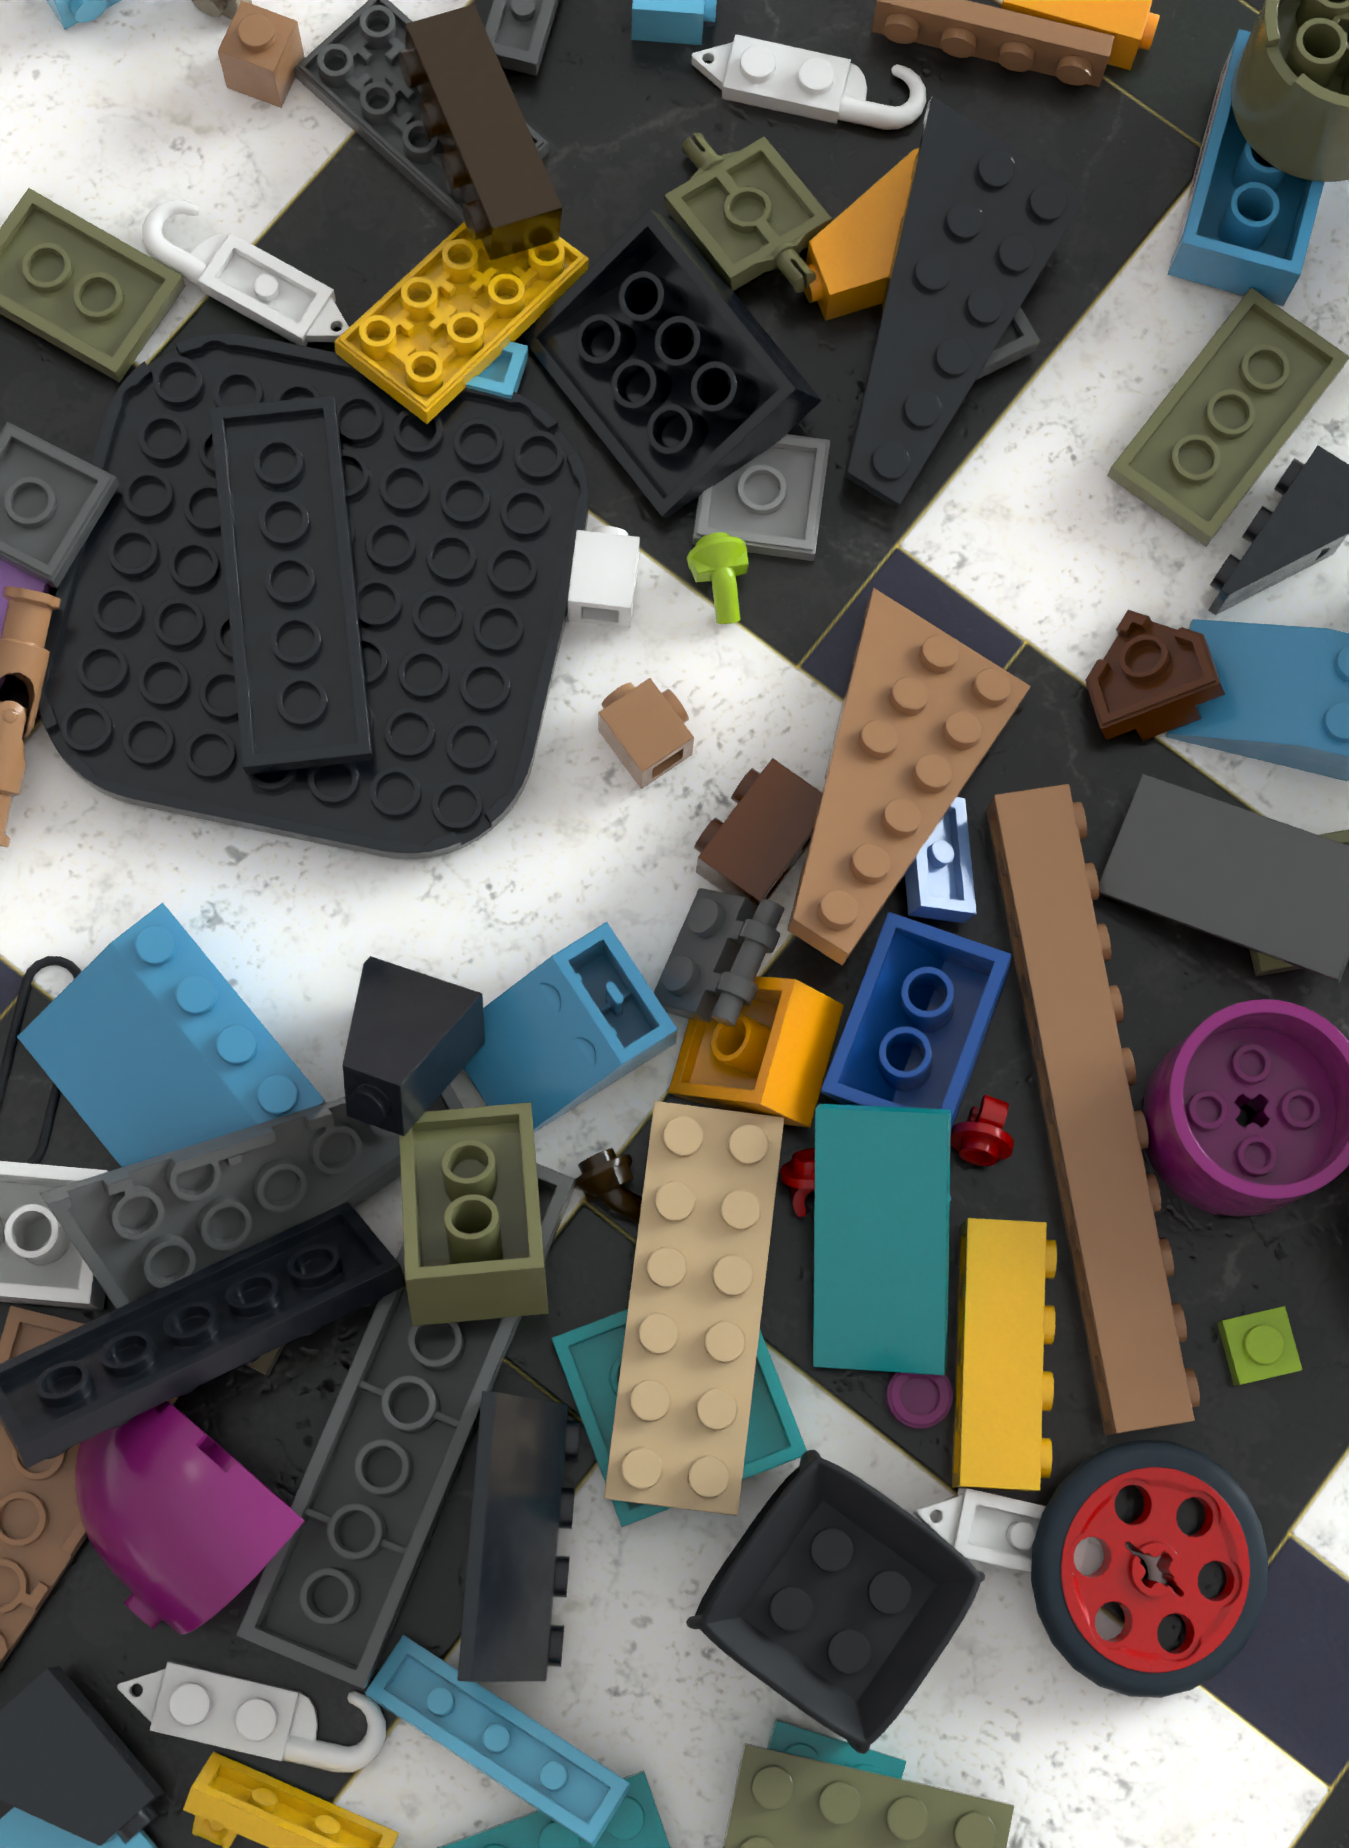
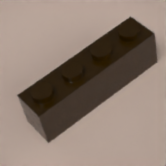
[398,4,562,261]

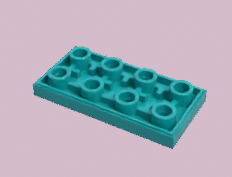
[813,1104,951,1375]

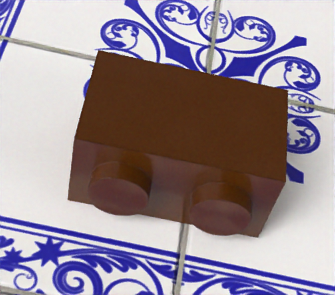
[694,758,822,906]

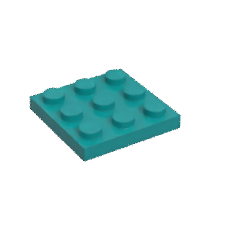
[551,1309,807,1527]

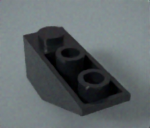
[1208,445,1349,615]

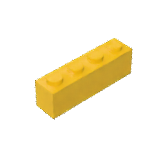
[952,1218,1057,1492]

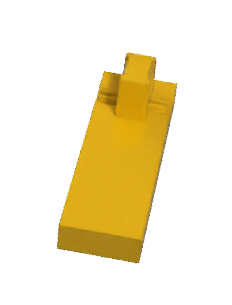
[183,1751,399,1848]

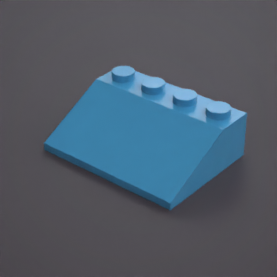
[17,902,326,1167]

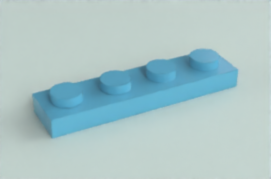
[365,1635,631,1847]

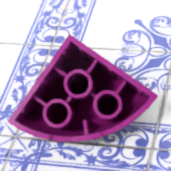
[75,1401,304,1635]

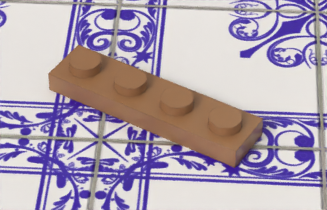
[871,0,1114,87]

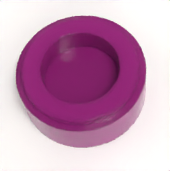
[885,1372,953,1430]

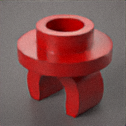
[950,1095,1014,1166]
[780,1148,815,1217]

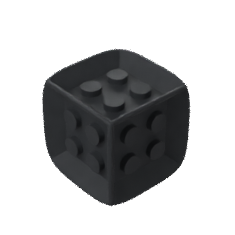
[686,1450,985,1754]

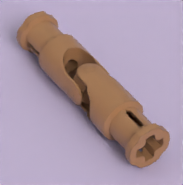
[0,586,61,848]

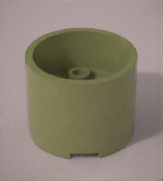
[1231,0,1349,182]

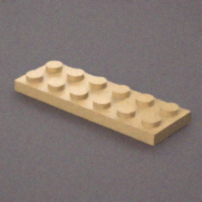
[604,1101,784,1516]

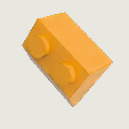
[668,976,844,1128]

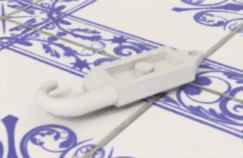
[691,34,927,130]
[142,200,349,347]
[913,1488,1166,1584]
[117,1661,386,1773]

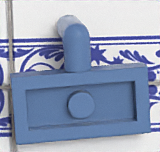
[905,797,977,923]

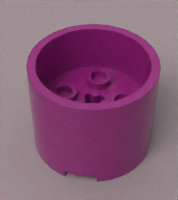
[1142,999,1349,1216]

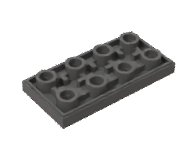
[294,0,549,226]
[1099,774,1349,983]

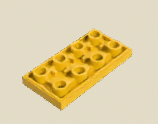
[334,221,589,424]

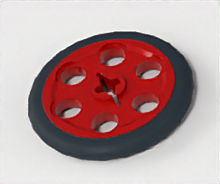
[1031,1440,1268,1698]

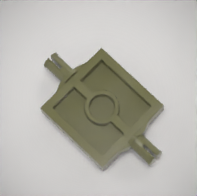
[664,133,832,293]

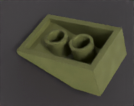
[399,1102,549,1326]

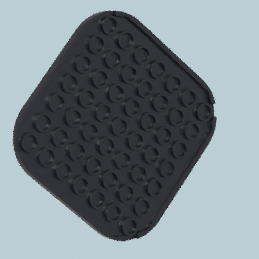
[39,333,589,859]

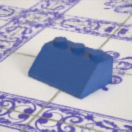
[821,912,1011,1129]

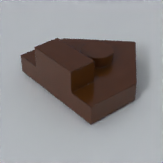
[1085,609,1225,741]

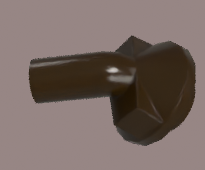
[574,1148,642,1224]

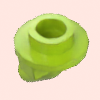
[686,532,749,624]

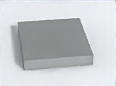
[692,434,830,561]

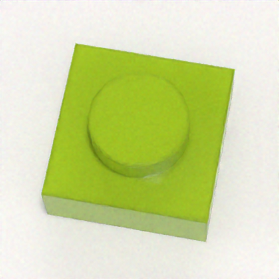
[1217,1306,1302,1386]

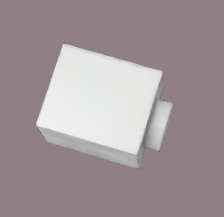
[568,526,640,628]

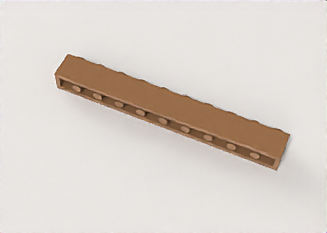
[986,784,1200,1436]

